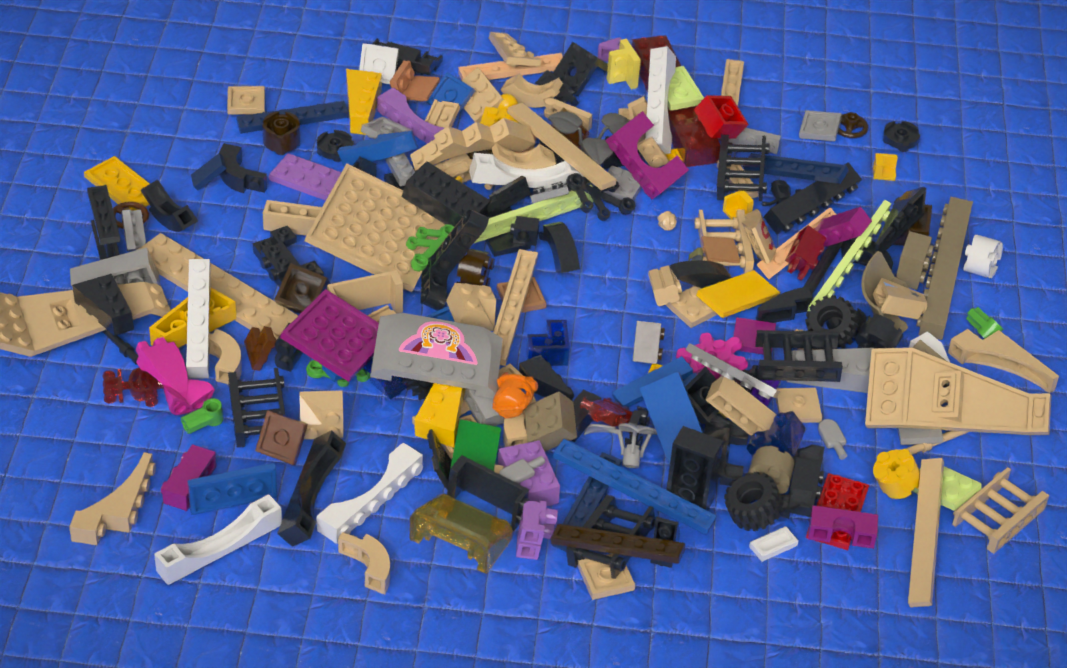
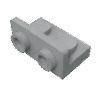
[121,210,146,251]

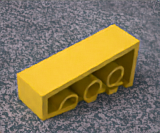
[346,69,382,135]
[149,287,236,348]
[414,383,465,448]

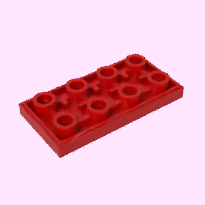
[806,473,869,550]

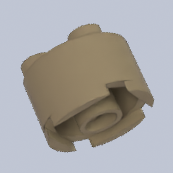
[748,446,795,494]

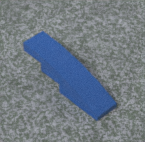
[338,131,418,167]

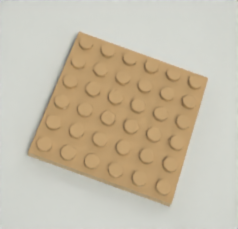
[304,163,445,292]

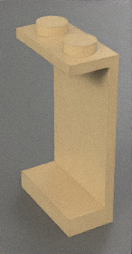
[628,96,669,168]
[327,270,403,313]

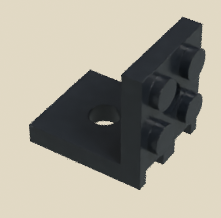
[553,42,608,96]

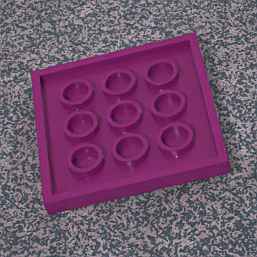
[280,289,379,382]

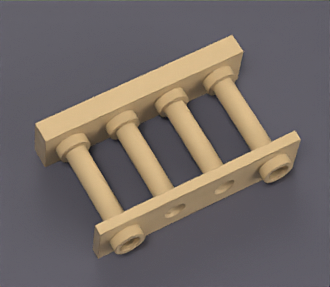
[694,210,754,273]
[952,467,1049,554]

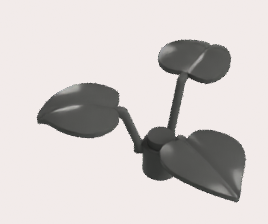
[548,111,630,165]

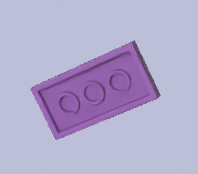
[269,153,341,201]

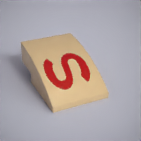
[742,209,776,264]

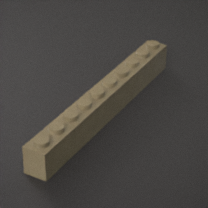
[917,197,973,340]

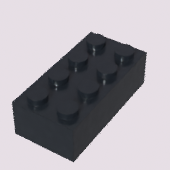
[402,161,490,227]
[667,426,723,511]

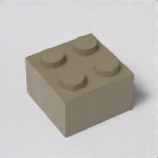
[896,231,934,290]
[525,392,577,452]

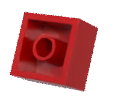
[694,95,749,139]

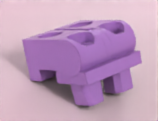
[516,501,558,560]

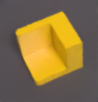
[873,153,898,181]
[722,191,754,219]

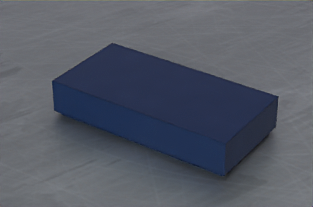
[191,153,227,190]

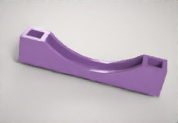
[377,88,467,159]

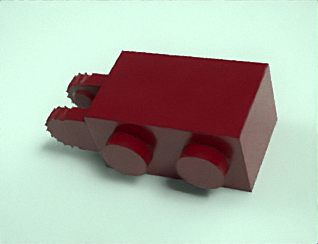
[785,225,826,281]

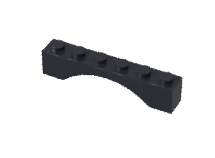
[277,430,346,547]

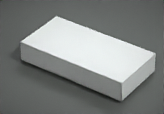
[749,526,798,562]

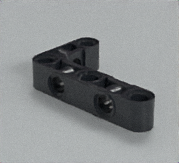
[421,209,489,311]

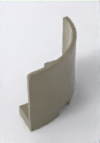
[861,251,908,333]

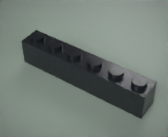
[763,162,862,235]

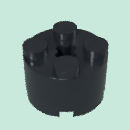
[855,314,903,349]

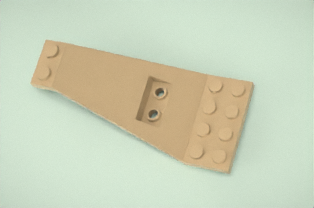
[0,282,171,357]
[865,348,1052,435]

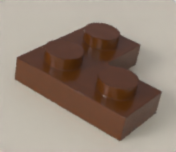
[244,326,276,371]

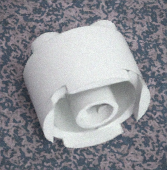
[964,234,1003,278]

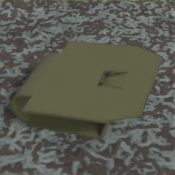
[689,247,703,261]

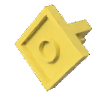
[607,39,641,89]

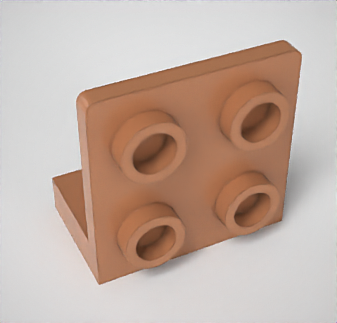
[390,61,440,102]

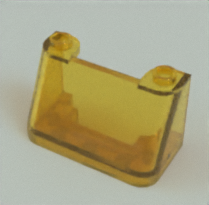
[410,494,513,574]

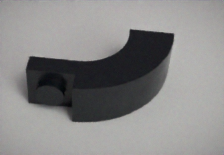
[140,180,198,232]

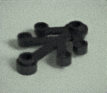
[566,173,635,221]

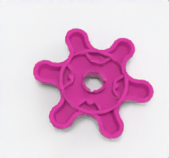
[676,333,748,379]

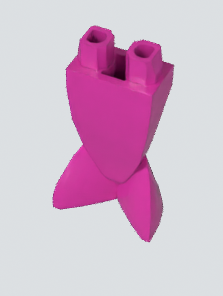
[136,337,215,415]

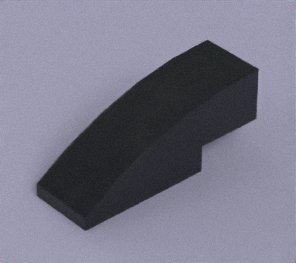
[670,260,731,288]
[756,287,813,323]

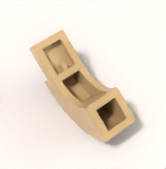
[500,74,563,108]
[492,143,556,169]
[338,532,390,595]

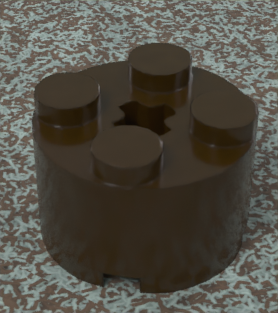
[262,112,300,155]
[457,249,495,286]

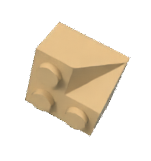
[446,283,496,331]
[300,391,343,439]

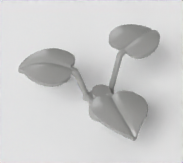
[584,423,658,468]

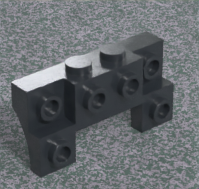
[367,38,443,75]
[253,225,324,288]
[704,414,749,486]
[780,444,825,519]

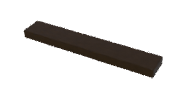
[551,524,686,564]

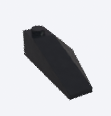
[875,187,927,254]

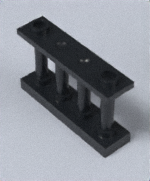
[717,135,770,201]
[87,185,120,260]
[755,330,843,382]
[228,368,285,448]
[566,495,656,579]

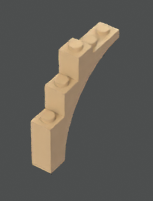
[410,118,535,171]

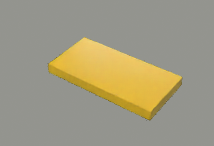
[84,156,150,211]
[696,270,780,318]

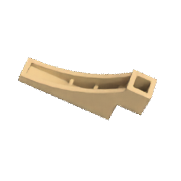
[948,329,1059,393]
[69,453,156,545]

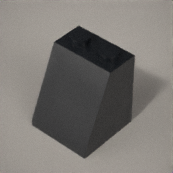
[682,366,719,424]

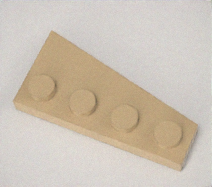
[489,32,541,67]

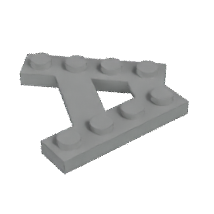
[686,343,780,399]

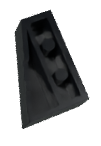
[72,274,134,336]

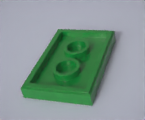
[449,419,501,474]

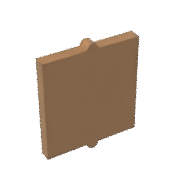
[701,236,740,263]

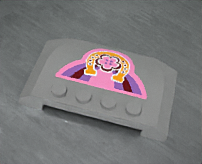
[370,313,503,399]

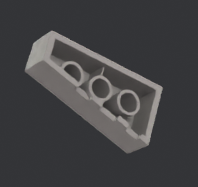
[70,247,161,286]
[787,348,874,393]

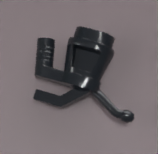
[762,180,801,206]

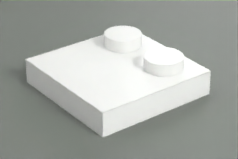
[359,43,399,84]

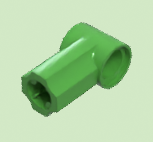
[966,307,1004,338]
[180,398,224,434]

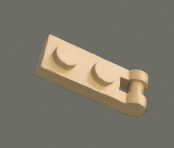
[544,98,593,131]

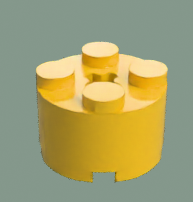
[873,449,920,499]

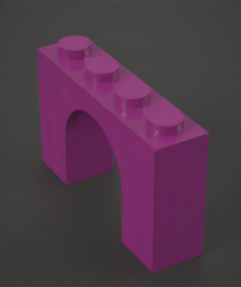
[605,111,689,200]

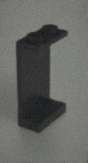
[447,455,530,531]

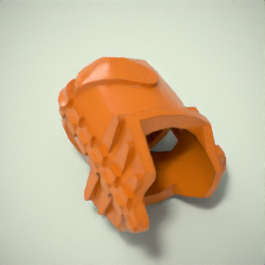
[492,372,538,418]

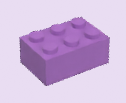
[498,440,560,506]

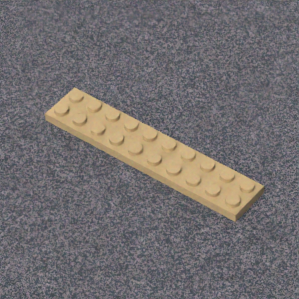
[138,233,298,340]

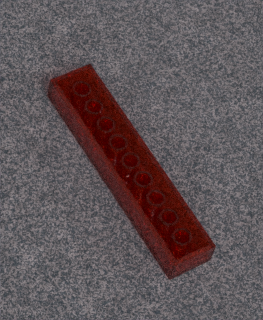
[632,35,720,167]

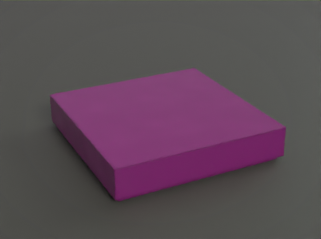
[733,317,776,354]

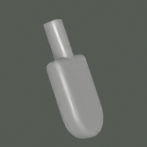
[818,419,847,460]
[499,456,545,484]

